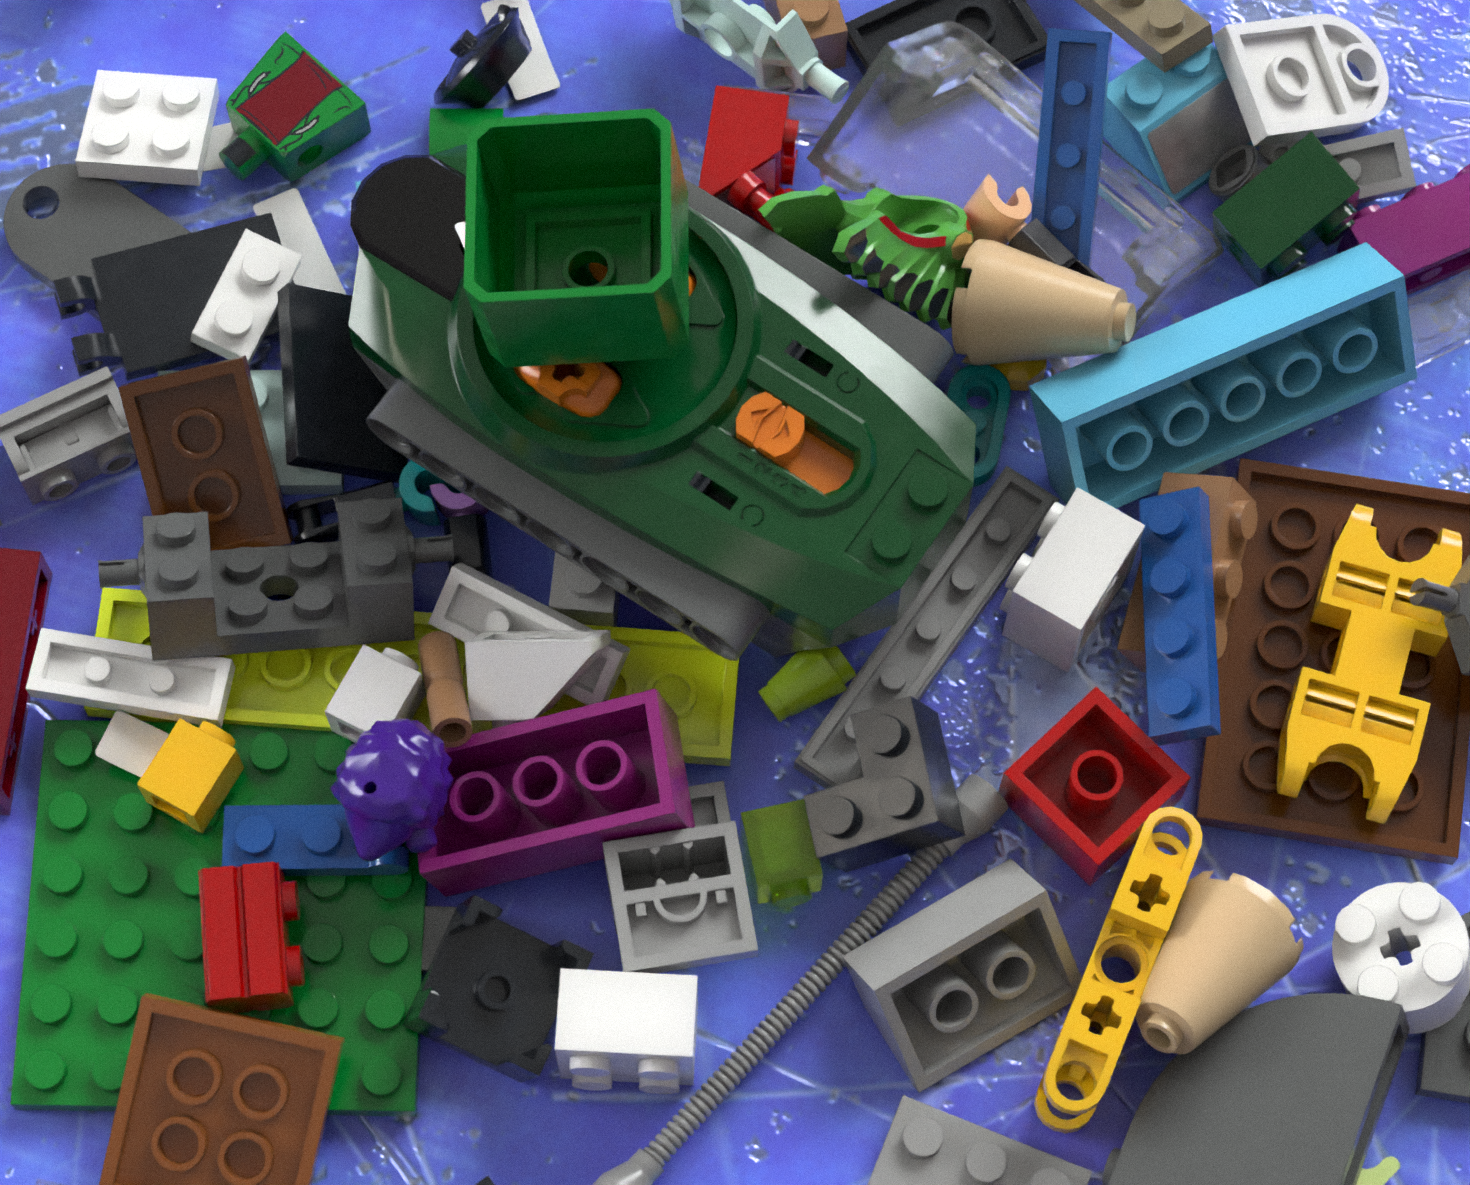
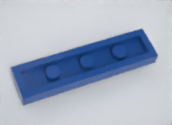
[1031,28,1112,269]
[1139,486,1221,746]

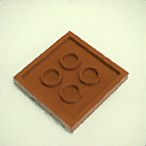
[99,993,345,1185]

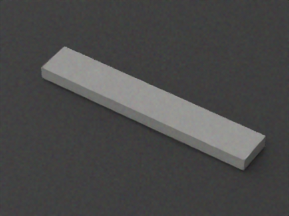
[794,466,1059,789]

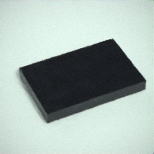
[846,0,1047,130]
[277,283,408,483]

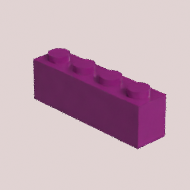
[1337,164,1470,295]

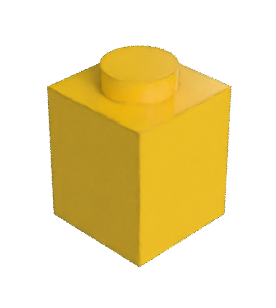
[137,718,244,834]

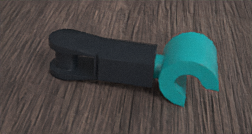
[286,460,462,545]

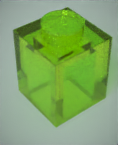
[740,799,823,908]

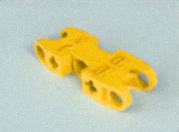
[1277,503,1462,824]
[1034,807,1203,1133]

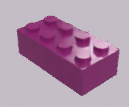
[417,688,695,897]

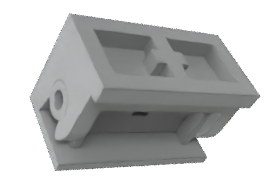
[0,366,137,505]

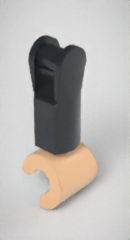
[963,174,1106,283]

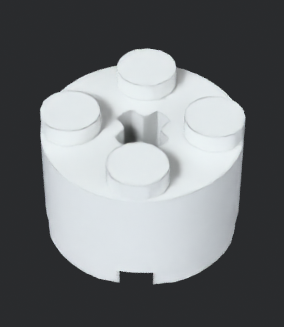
[1332,882,1470,1034]

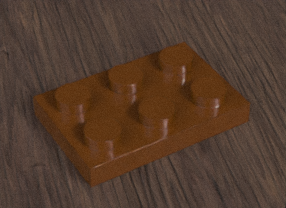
[118,355,294,551]

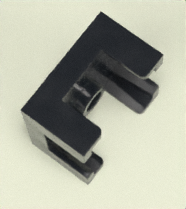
[402,895,594,1083]

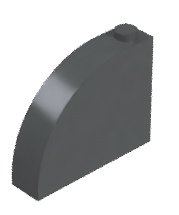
[1103,993,1410,1185]

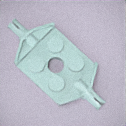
[669,0,849,104]

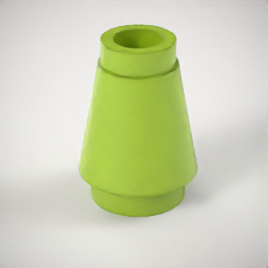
[758,646,857,723]

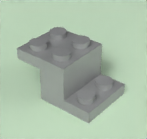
[602,781,758,973]

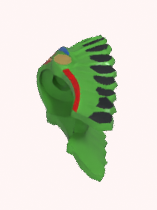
[758,184,975,330]

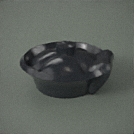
[434,4,532,108]

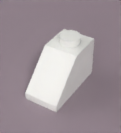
[465,630,611,729]

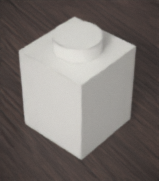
[325,644,426,743]

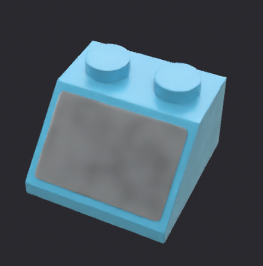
[1103,43,1258,209]

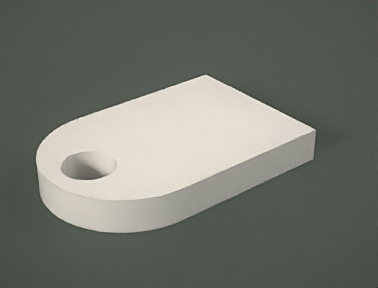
[1212,14,1389,146]

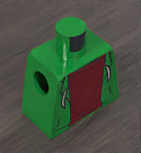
[219,31,371,181]

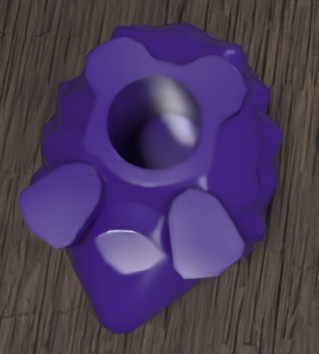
[330,719,454,862]

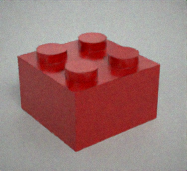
[998,687,1191,886]

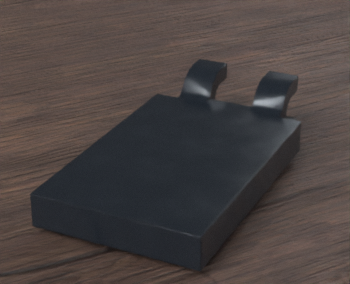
[53,213,294,381]

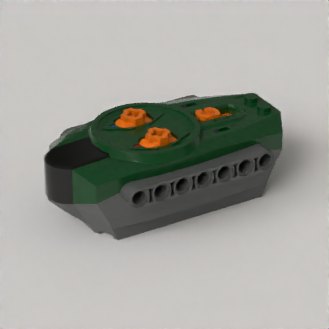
[348,144,976,661]

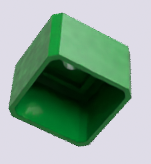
[464,108,689,367]

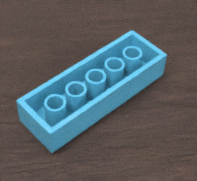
[1029,242,1418,508]

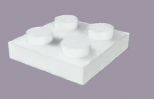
[75,70,219,186]

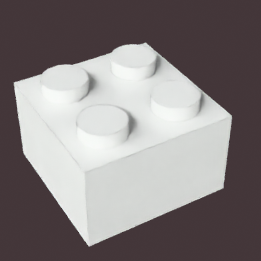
[1000,487,1145,672]
[555,968,698,1094]

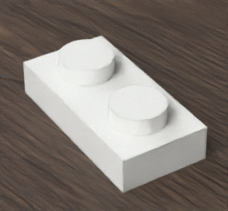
[191,229,302,366]

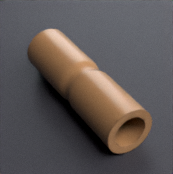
[418,631,473,747]

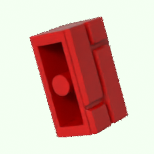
[198,861,305,1013]

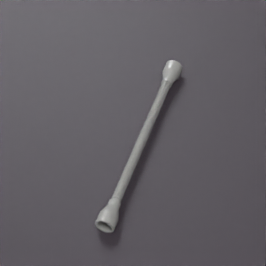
[593,774,1008,1185]

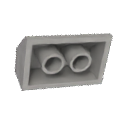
[842,858,1082,1092]

